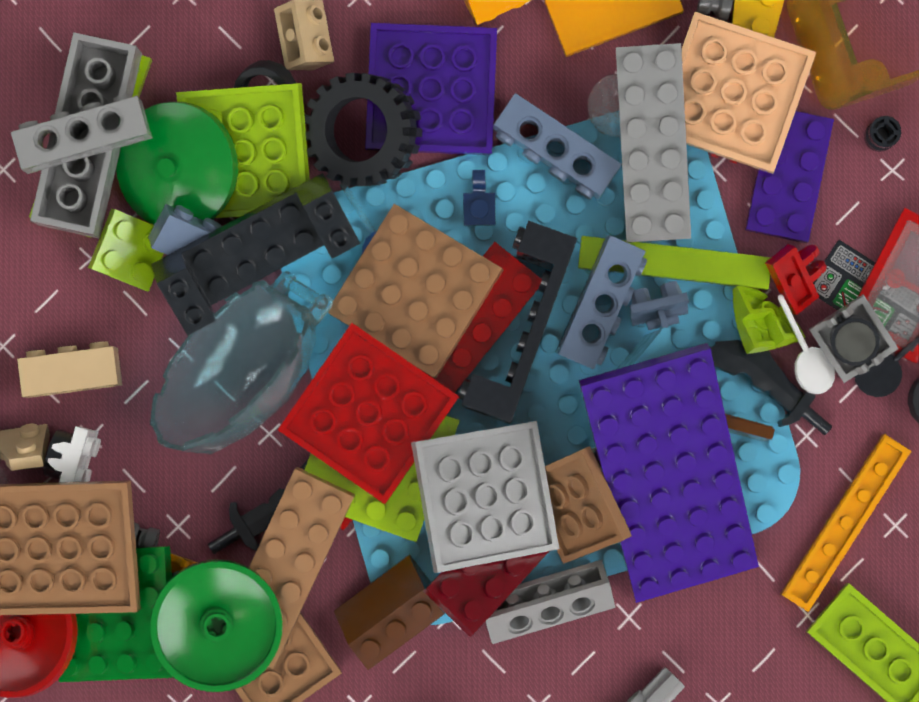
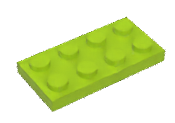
[806,583,919,702]

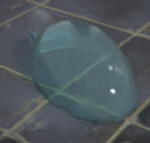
[150,271,333,455]

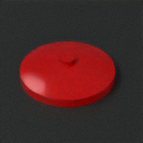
[0,614,78,698]

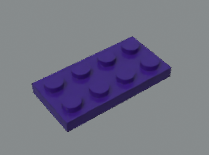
[745,111,834,244]

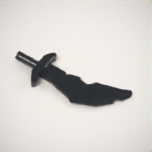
[709,340,832,435]
[208,458,309,554]

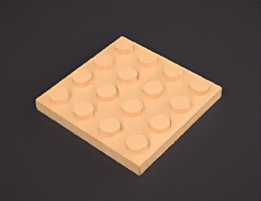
[682,12,816,174]

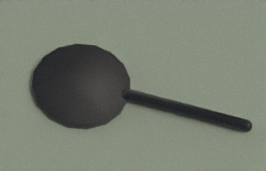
[855,336,919,397]

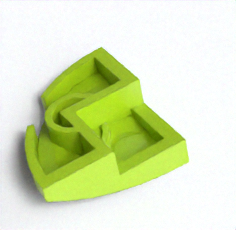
[733,286,805,354]

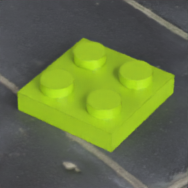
[88,208,164,292]

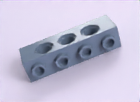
[493,93,622,200]
[556,235,647,369]

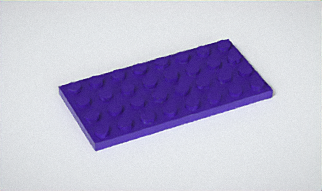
[579,343,759,603]

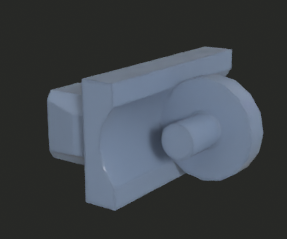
[630,281,689,330]

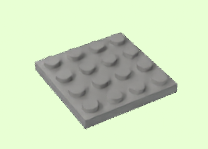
[411,421,559,573]

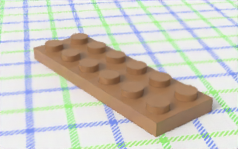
[249,467,355,669]

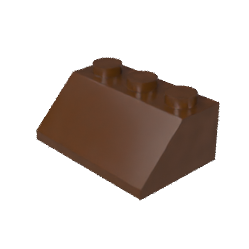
[333,554,445,670]

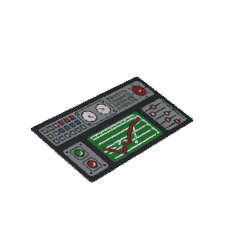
[813,240,919,340]

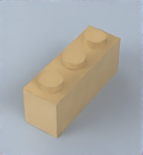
[17,341,122,398]

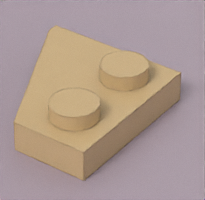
[0,423,50,471]

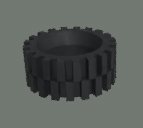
[304,73,422,186]

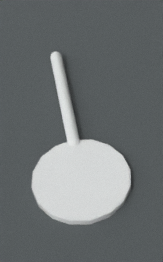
[778,294,835,394]

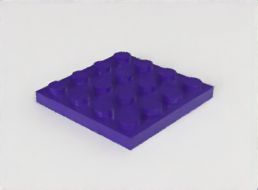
[365,23,497,155]

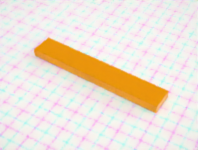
[780,434,911,612]

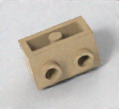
[274,0,334,70]

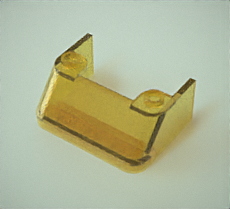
[787,0,919,110]

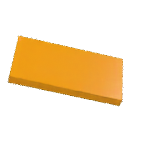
[544,0,684,57]

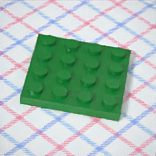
[59,546,174,682]

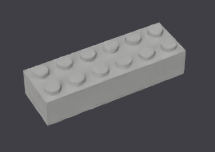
[30,32,142,238]
[616,43,691,242]

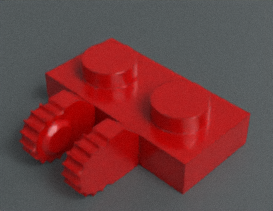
[765,244,827,315]

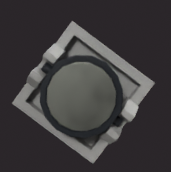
[809,294,899,383]

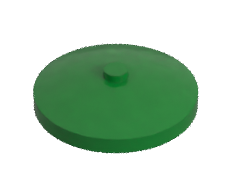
[116,102,238,225]
[150,560,283,692]

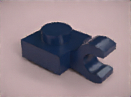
[463,170,496,226]

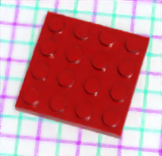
[278,323,459,504]

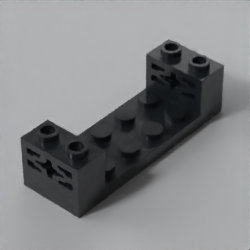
[151,173,361,336]
[458,220,578,424]

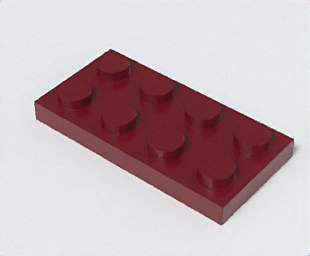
[423,551,549,637]

